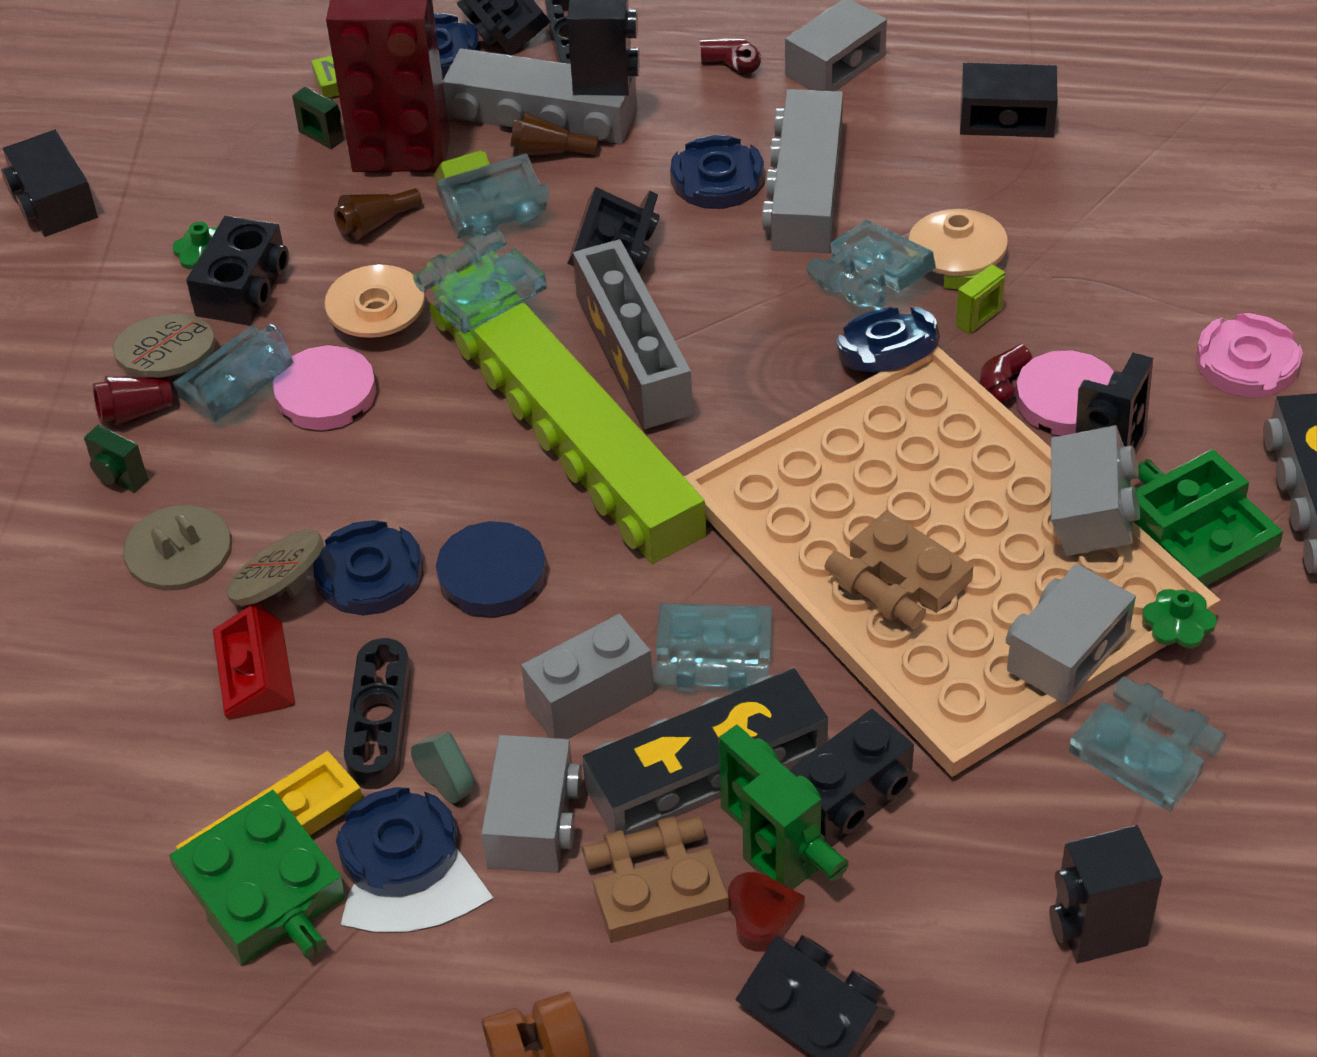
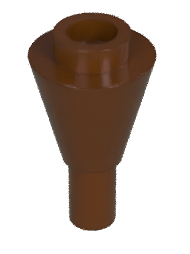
[510,111,598,158]
[334,188,422,241]

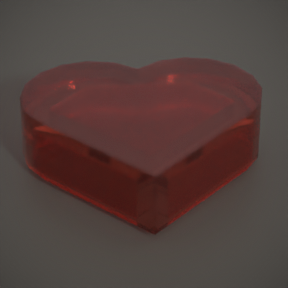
[728,872,805,952]

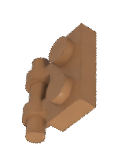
[824,510,974,629]
[582,816,729,943]

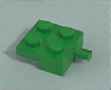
[1133,449,1283,586]
[719,724,849,896]
[169,789,344,966]

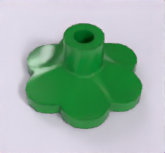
[172,222,218,269]
[1142,589,1217,648]

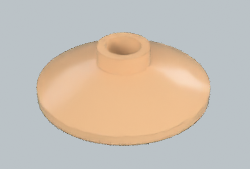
[908,209,1008,276]
[324,265,425,338]

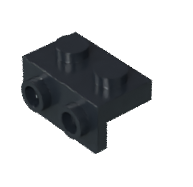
[456,0,551,56]
[567,187,660,273]
[735,934,895,1057]

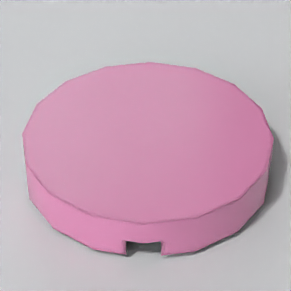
[1195,313,1303,398]
[273,345,377,431]
[1015,350,1114,436]

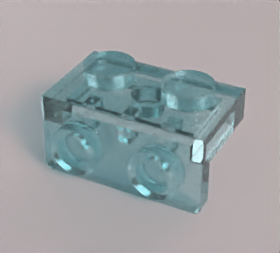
[436,153,550,239]
[173,324,294,422]

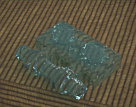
[807,220,936,310]
[413,230,547,334]
[653,603,772,693]
[1069,676,1226,812]

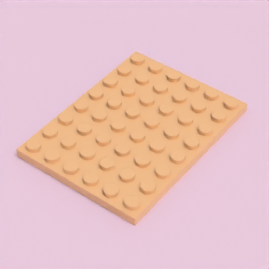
[684,346,1221,777]

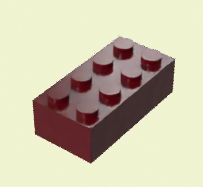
[326,0,450,172]

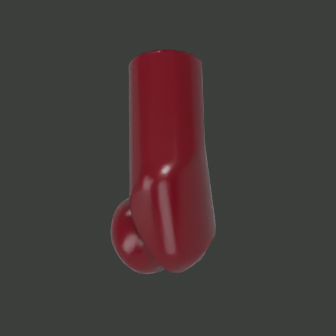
[700,38,762,74]
[979,344,1033,403]

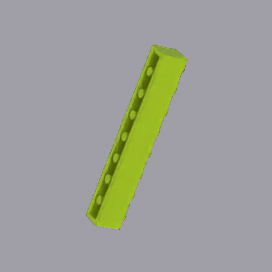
[430,257,706,564]

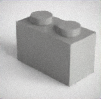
[785,0,887,91]
[1051,425,1140,556]
[1006,563,1136,705]
[521,613,653,739]
[481,735,582,873]

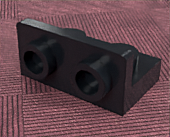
[1076,352,1153,453]

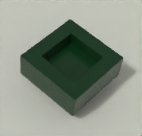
[292,87,344,150]
[84,425,148,493]

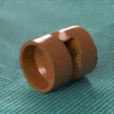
[481,991,591,1057]

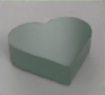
[411,732,475,804]

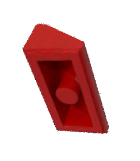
[213,603,295,719]

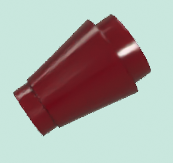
[93,376,173,427]

